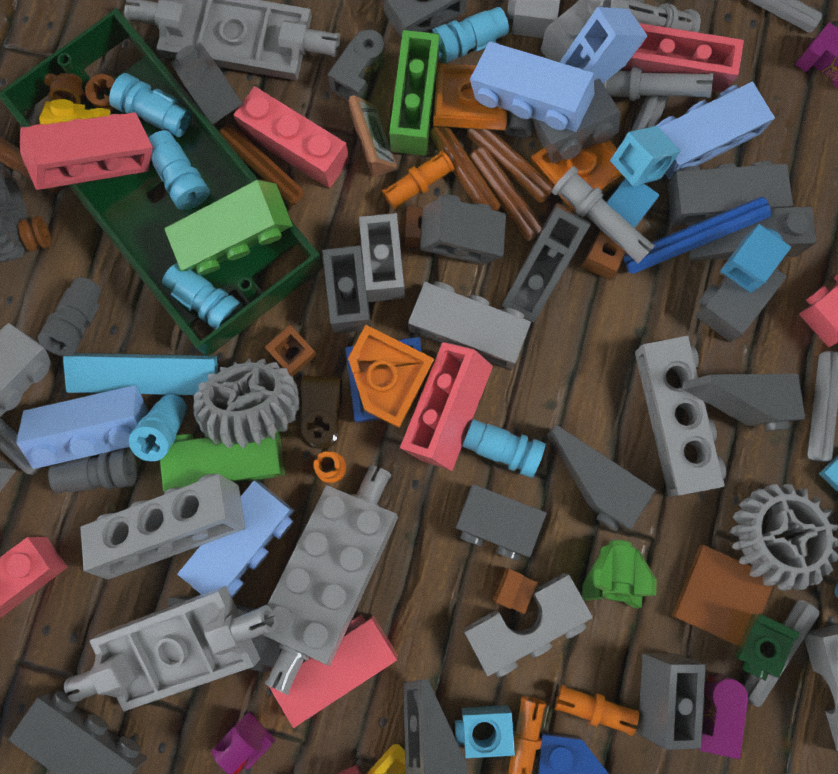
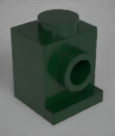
[734,614,800,681]

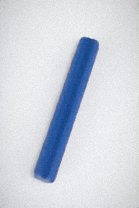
[623,197,771,274]

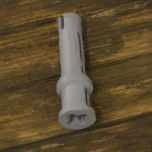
[599,0,701,32]
[603,67,714,101]
[551,166,655,264]

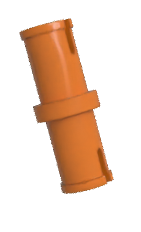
[382,150,454,210]
[314,452,346,483]
[554,684,639,736]
[506,696,546,774]

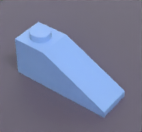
[560,7,648,83]

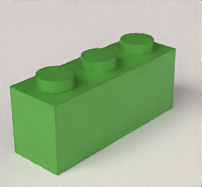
[389,30,439,156]
[164,180,293,275]
[160,431,286,491]

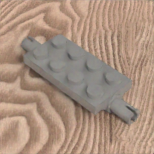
[124,0,340,81]
[263,465,398,695]
[64,585,277,712]

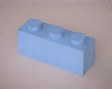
[470,41,595,132]
[656,81,775,180]
[16,385,149,469]
[177,481,295,599]

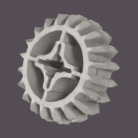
[193,358,299,449]
[730,484,838,591]

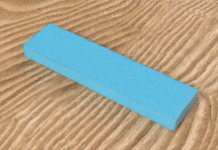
[63,353,218,395]

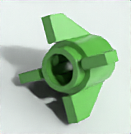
[582,540,657,608]

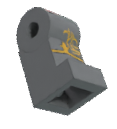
[328,30,385,101]

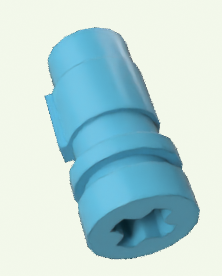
[432,7,509,64]
[109,73,192,137]
[149,130,210,210]
[162,262,243,330]
[129,394,188,461]
[462,419,546,478]

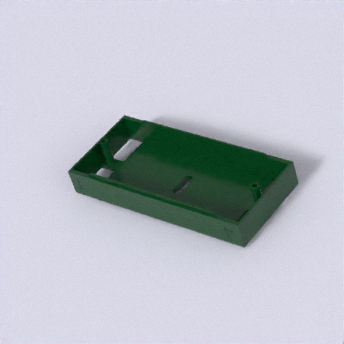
[0,8,324,356]

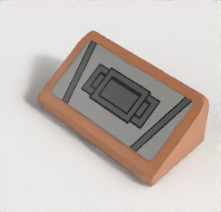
[348,96,397,177]

